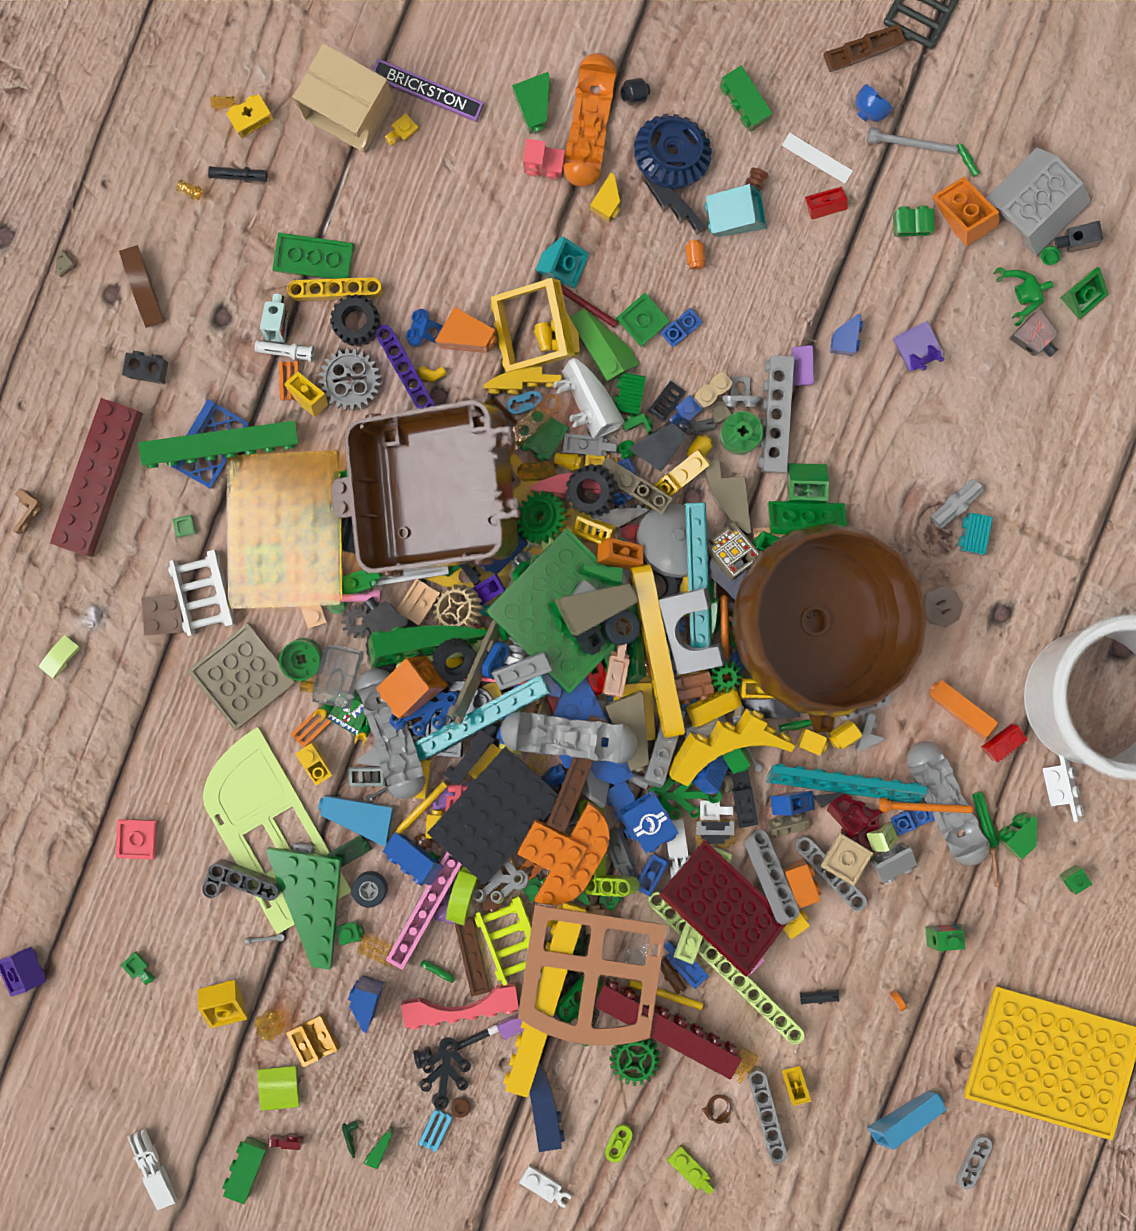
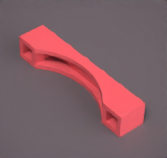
[401,982,520,1029]

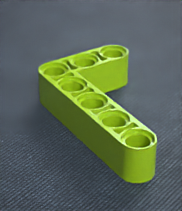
[578,799,640,897]

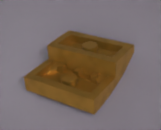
[286,1014,340,1067]

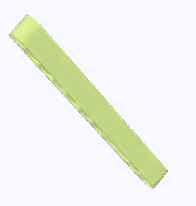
[647,889,804,1044]

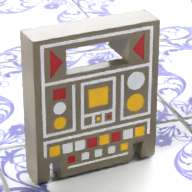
[707,522,759,581]

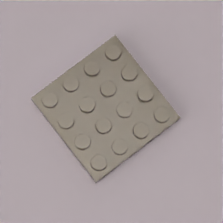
[187,623,296,731]

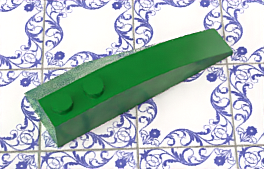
[368,625,488,668]

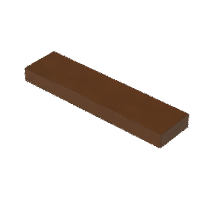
[455,916,490,996]

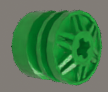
[719,411,763,455]
[279,638,324,681]

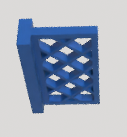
[171,399,249,489]

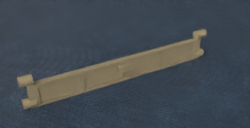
[447,567,515,725]

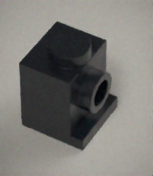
[571,625,606,655]

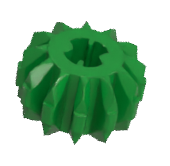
[710,660,743,693]

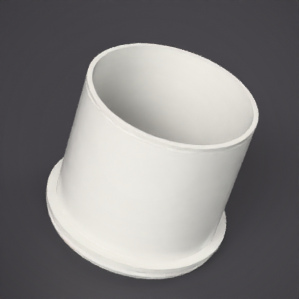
[1024,615,1136,780]

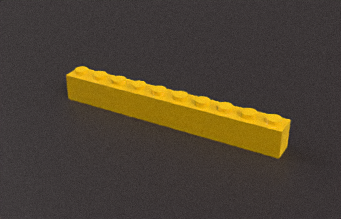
[503,902,586,1098]

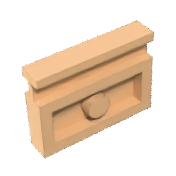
[397,579,440,626]

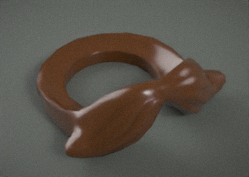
[702,1095,732,1124]

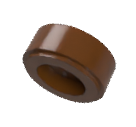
[451,1097,471,1118]

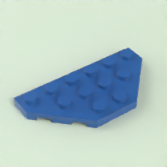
[553,677,633,785]

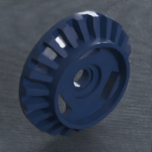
[633,114,712,189]

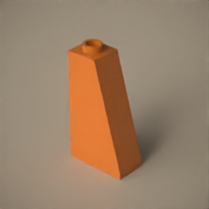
[929,680,998,742]

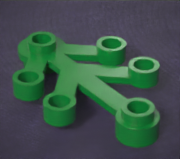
[646,775,722,819]

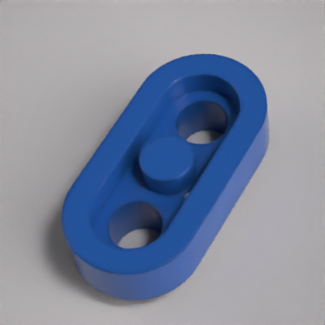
[482,641,510,679]

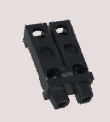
[443,724,499,786]

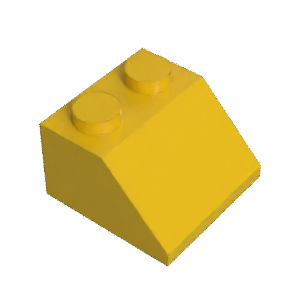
[197,980,248,1029]

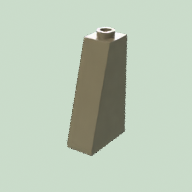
[555,584,638,635]
[605,690,649,772]

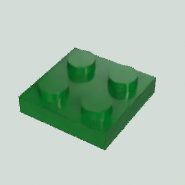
[616,293,670,347]

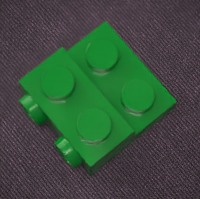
[516,409,569,462]

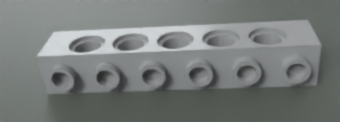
[759,355,794,474]

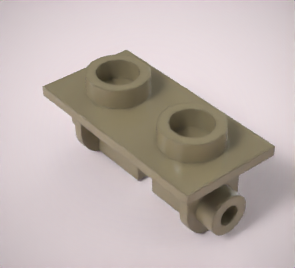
[767,812,809,838]

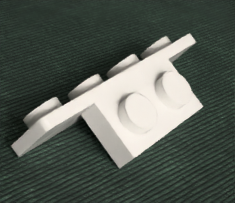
[1043,755,1084,822]

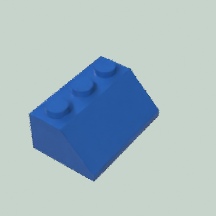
[348,975,384,1033]

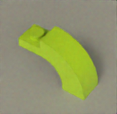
[446,865,479,926]

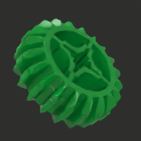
[609,1038,661,1086]

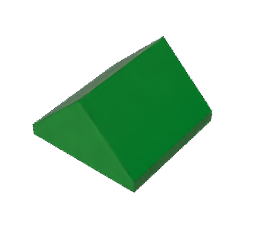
[1060,267,1109,319]

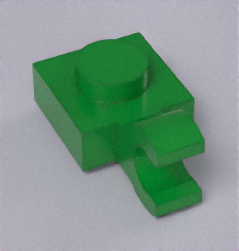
[522,875,547,902]
[121,951,155,985]

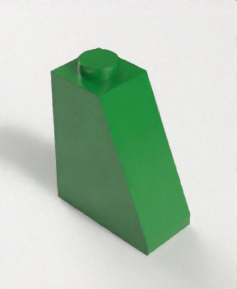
[512,72,550,134]

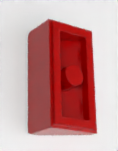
[805,187,848,219]

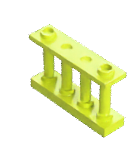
[474,894,532,985]

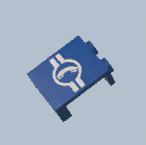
[620,790,679,853]

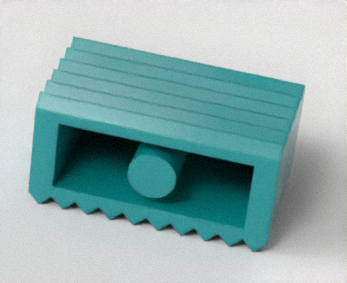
[958,513,993,556]

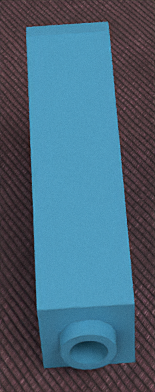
[318,794,394,846]
[867,1091,946,1150]

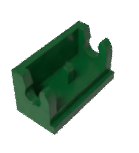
[327,835,372,867]

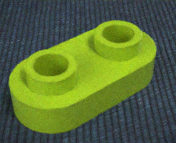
[605,1123,632,1163]

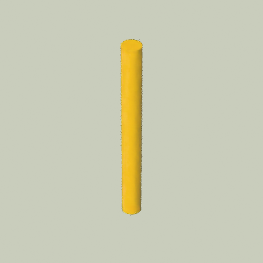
[390,781,448,837]
[628,979,703,1010]

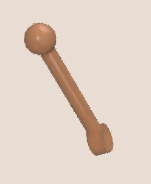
[990,847,1000,887]

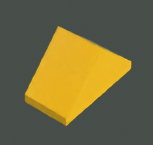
[782,1066,811,1106]

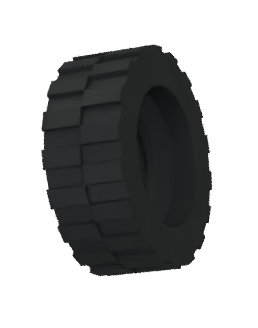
[432,638,477,683]

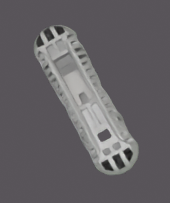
[356,668,425,799]
[500,711,638,764]
[907,741,990,866]

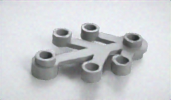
[473,858,529,904]

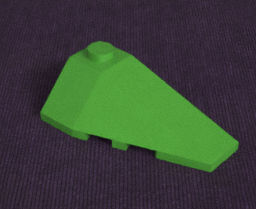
[570,309,640,384]

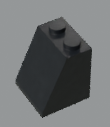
[630,417,693,472]

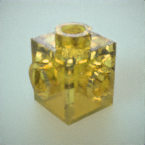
[254,1010,284,1041]

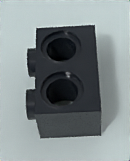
[122,350,169,385]

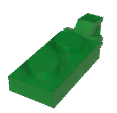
[336,570,385,594]

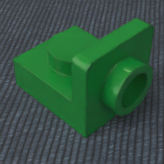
[335,920,365,946]

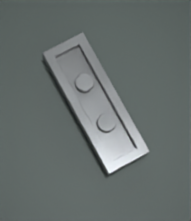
[492,651,554,690]

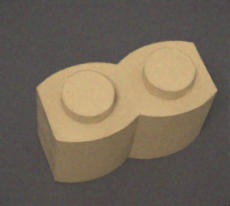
[693,372,733,410]

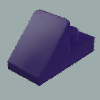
[473,573,506,605]

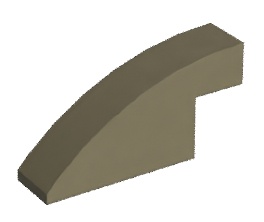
[704,459,751,535]

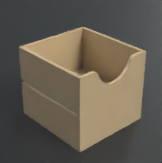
[292,43,394,153]

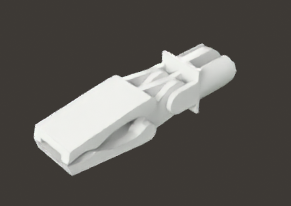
[666,818,688,879]
[127,1128,177,1210]

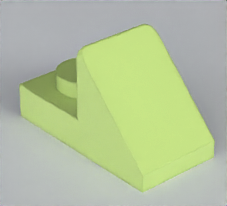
[867,822,899,852]

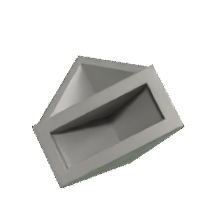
[581,770,609,808]

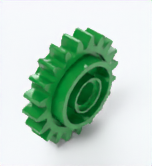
[517,490,568,545]

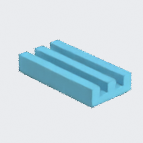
[419,1108,452,1152]

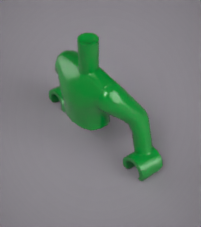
[993,267,1054,327]

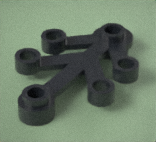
[419,1037,471,1110]

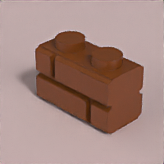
[674,671,714,705]

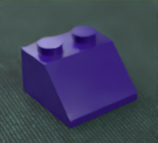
[0,946,47,997]

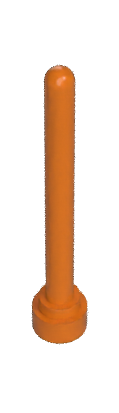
[719,595,735,685]
[879,797,974,813]

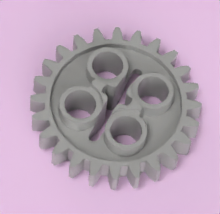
[319,348,382,411]

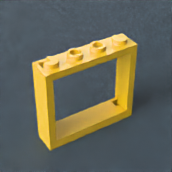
[491,278,575,372]

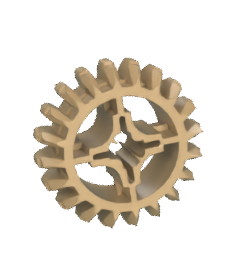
[433,584,484,628]

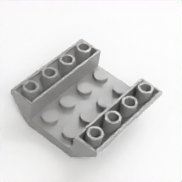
[986,148,1091,256]

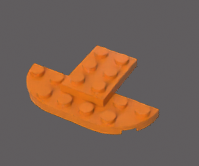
[517,802,609,905]

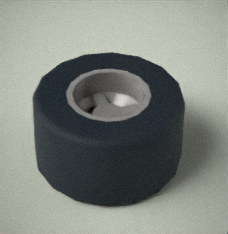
[352,871,388,908]

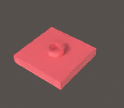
[115,819,157,860]

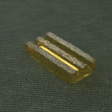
[357,934,393,968]

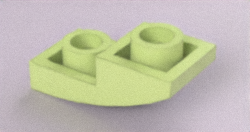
[39,635,80,679]

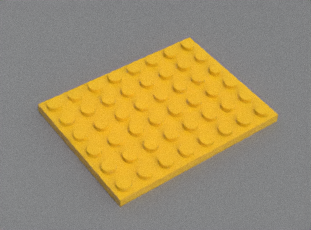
[963,985,1136,1141]

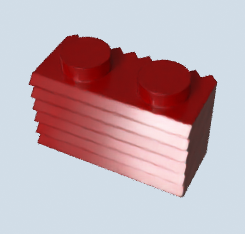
[981,724,1028,762]

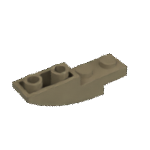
[602,457,672,514]

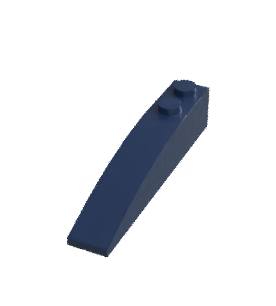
[521,1033,565,1152]

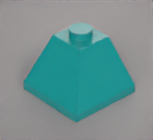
[535,236,590,289]

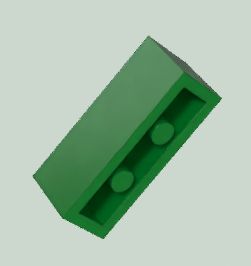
[720,65,772,131]
[222,1136,268,1205]

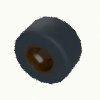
[602,610,640,645]

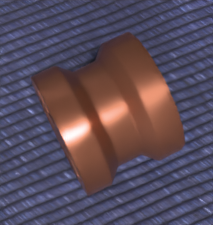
[745,167,769,190]

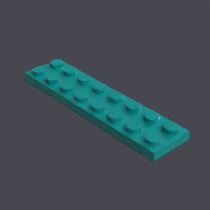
[766,764,927,803]

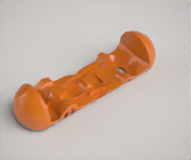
[563,53,617,187]

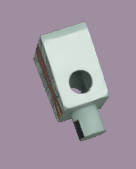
[260,294,288,343]

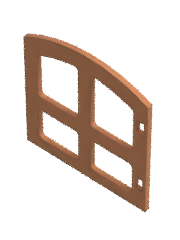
[518,905,666,1046]

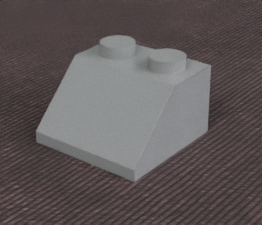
[869,842,917,883]

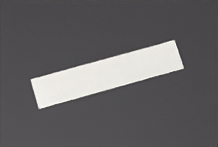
[782,132,852,184]

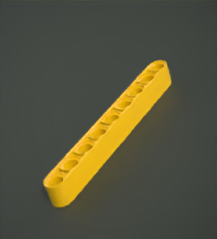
[630,564,685,738]

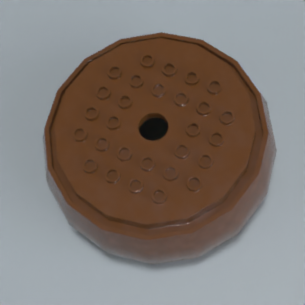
[732,523,927,718]

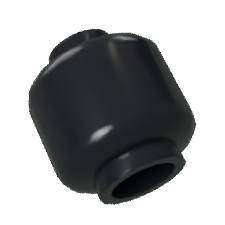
[620,78,650,106]

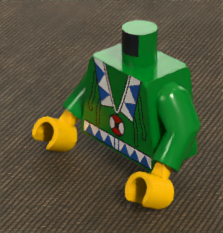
[313,692,371,747]

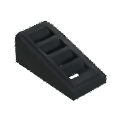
[648,380,686,422]

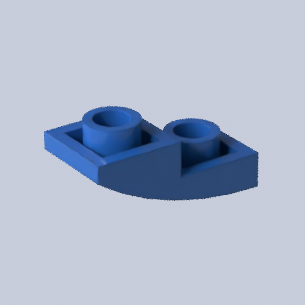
[661,308,703,348]
[890,802,935,836]

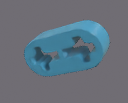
[507,391,542,415]

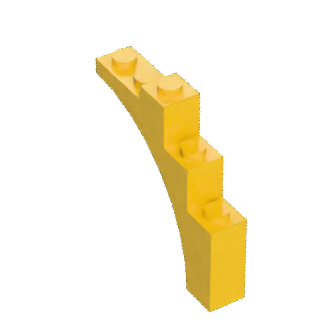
[668,709,795,786]

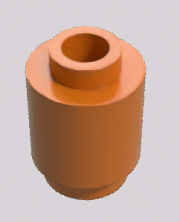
[685,240,706,270]

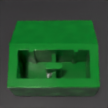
[787,463,829,503]
[997,812,1037,860]

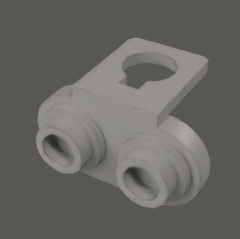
[722,377,760,407]

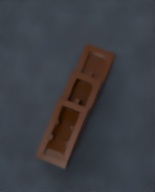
[823,24,906,72]
[119,245,165,328]

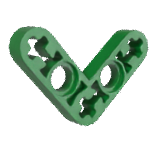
[555,975,600,1046]

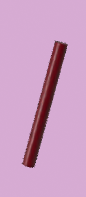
[561,284,618,328]

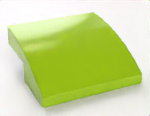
[258,1066,300,1111]

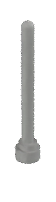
[867,127,958,154]

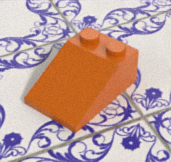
[932,177,999,246]

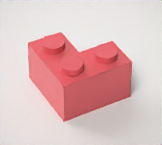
[523,139,565,180]

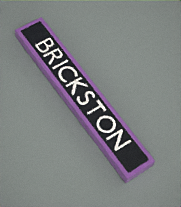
[373,59,484,122]

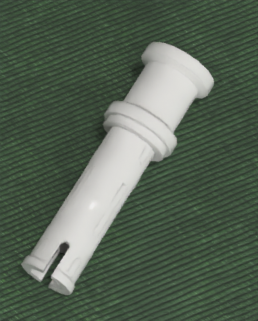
[255,340,315,363]

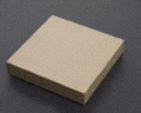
[820,833,873,886]

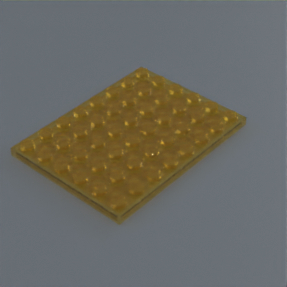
[226,450,342,609]

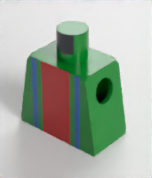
[925,924,965,951]

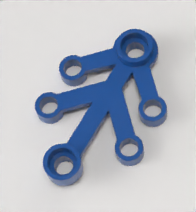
[390,691,460,736]

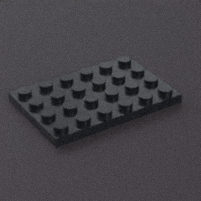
[427,746,559,885]

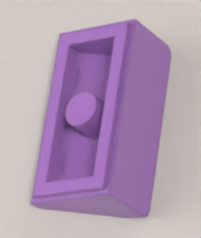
[792,345,814,386]

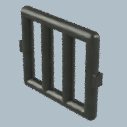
[883,0,959,49]

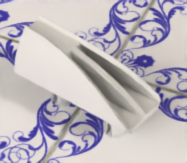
[554,358,625,439]

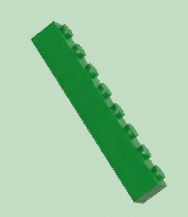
[138,421,298,469]

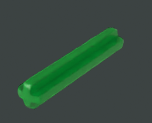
[972,792,999,848]

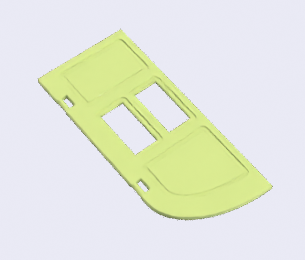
[203,727,352,934]

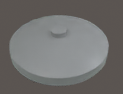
[637,503,712,578]

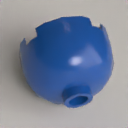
[855,84,894,122]

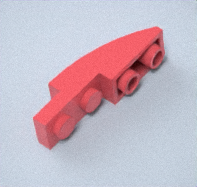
[531,473,601,499]

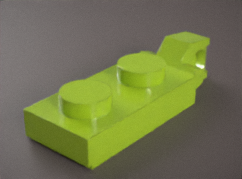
[667,1145,714,1195]

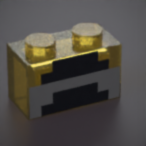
[694,819,735,848]

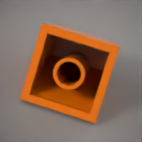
[435,307,498,353]
[376,656,448,719]

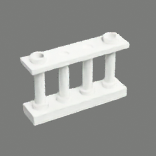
[168,550,237,636]

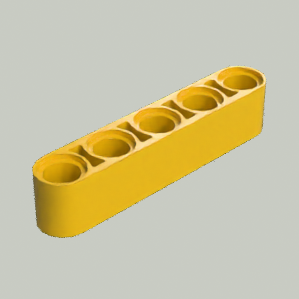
[287,277,383,301]

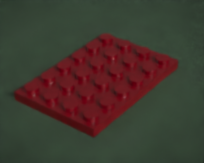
[659,840,787,977]

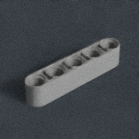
[745,830,799,925]
[794,835,867,911]
[747,1066,787,1163]

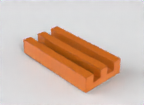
[279,361,299,401]
[290,708,332,748]

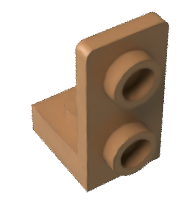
[13,488,44,534]

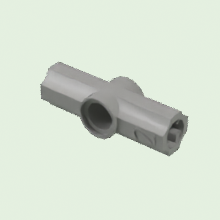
[929,479,984,529]

